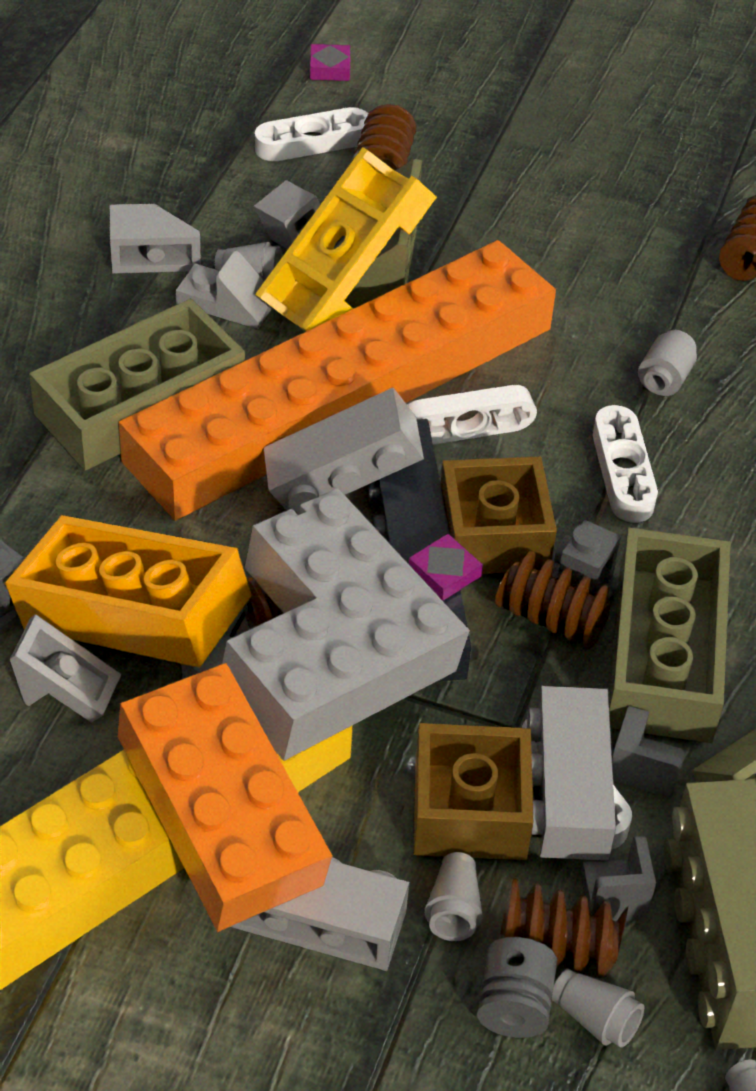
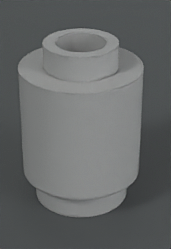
[638,330,697,396]

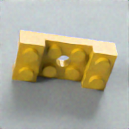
[255,147,437,332]

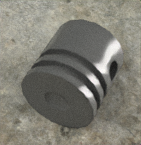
[477,937,557,1038]

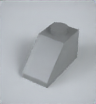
[110,204,201,273]

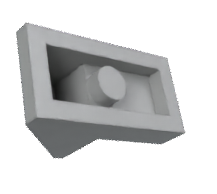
[176,250,272,329]
[10,614,121,723]

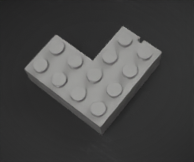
[222,488,470,761]

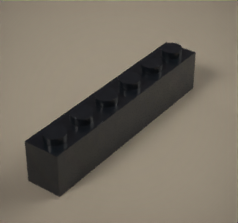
[366,419,471,682]

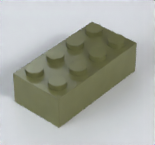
[29,298,245,471]
[608,527,731,743]
[663,779,756,1050]

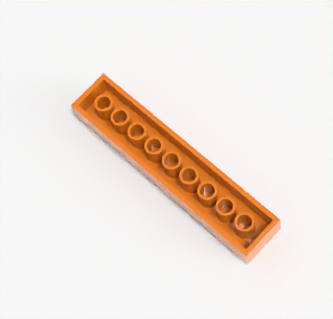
[118,240,556,521]

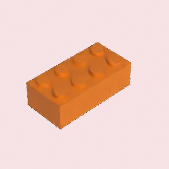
[118,663,333,932]

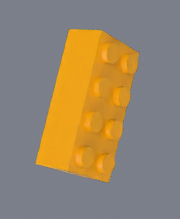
[5,515,252,668]

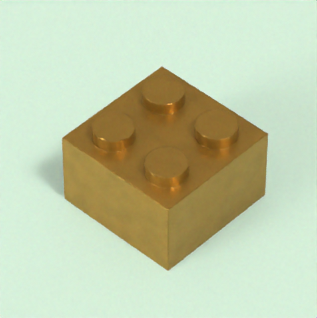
[440,456,557,574]
[414,723,533,860]

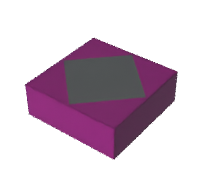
[310,44,350,81]
[409,534,483,601]

